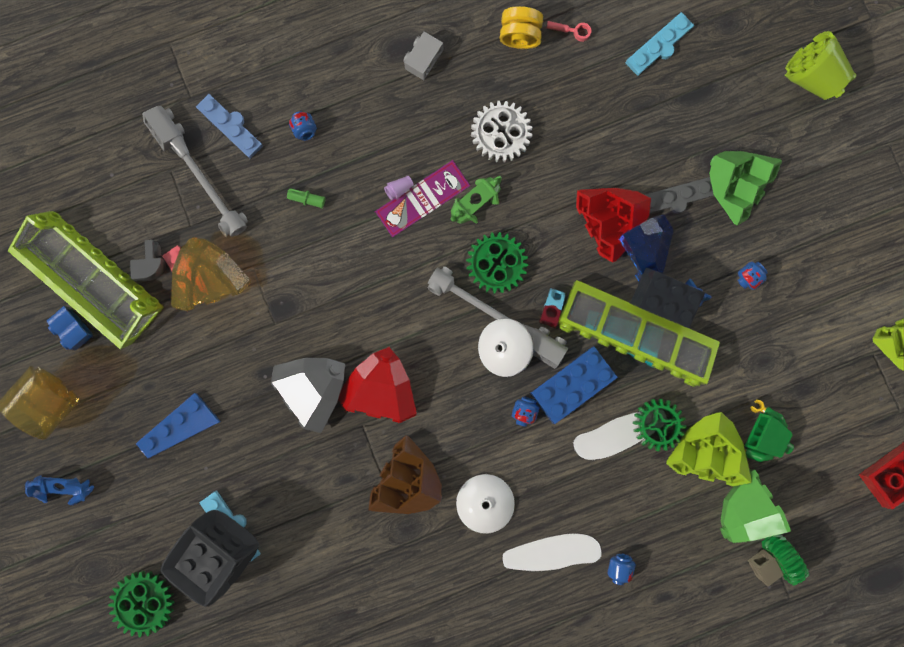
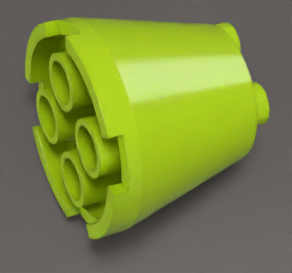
[785,31,856,100]

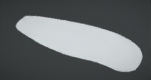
[573,409,667,460]
[503,534,601,571]

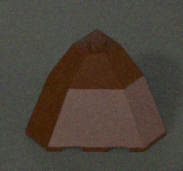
[368,435,442,514]

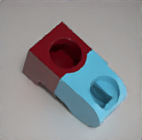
[539,288,565,328]

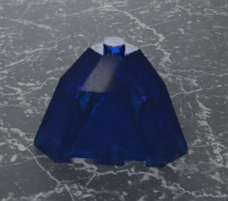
[619,214,674,282]

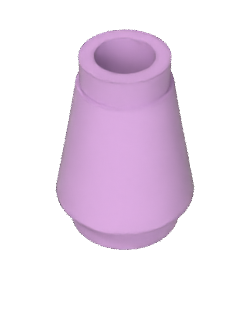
[384,176,414,200]

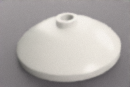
[478,319,533,377]
[456,474,515,533]

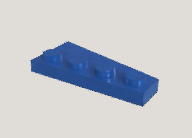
[136,393,221,458]

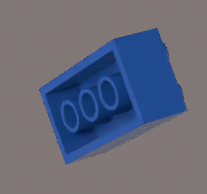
[530,346,618,424]

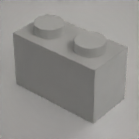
[403,32,443,80]

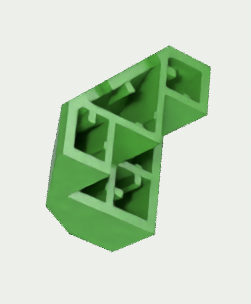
[709,151,782,225]
[720,469,791,543]

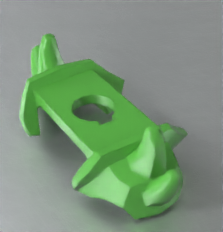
[450,176,502,224]

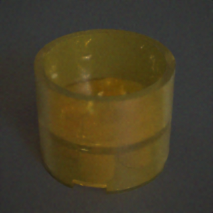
[0,366,79,440]

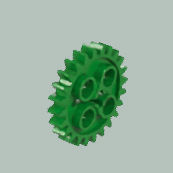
[466,232,528,294]
[108,571,175,637]

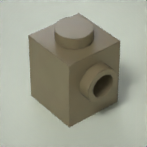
[748,549,783,586]

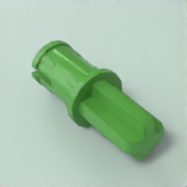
[287,188,326,209]

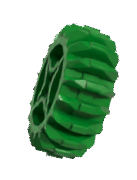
[632,399,686,451]
[762,534,809,586]

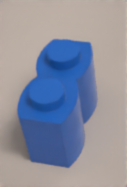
[47,306,93,350]

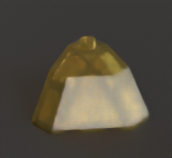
[171,237,251,311]

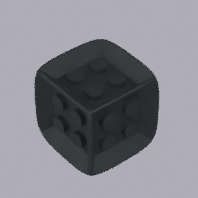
[160,510,259,607]

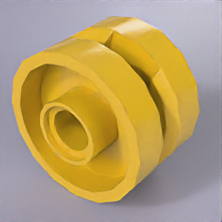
[500,6,543,49]

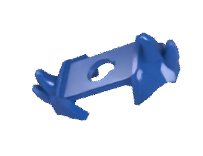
[25,475,94,505]

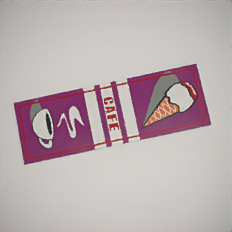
[375,160,470,237]

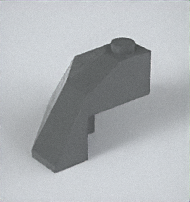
[271,358,345,433]

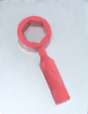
[546,21,591,42]

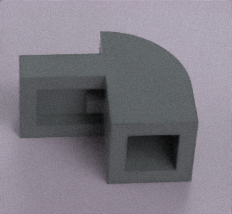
[130,240,167,282]

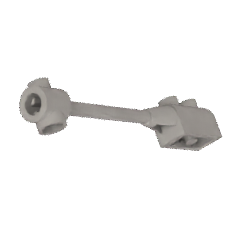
[142,106,248,237]
[427,266,568,369]

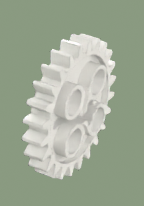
[471,101,532,162]

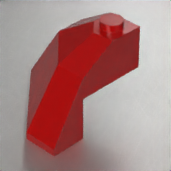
[576,188,651,263]
[338,347,417,423]

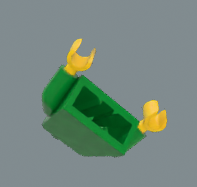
[745,400,794,462]

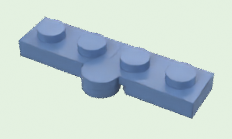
[196,94,263,159]

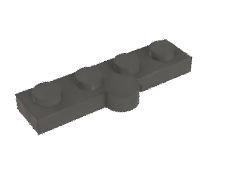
[645,177,714,214]

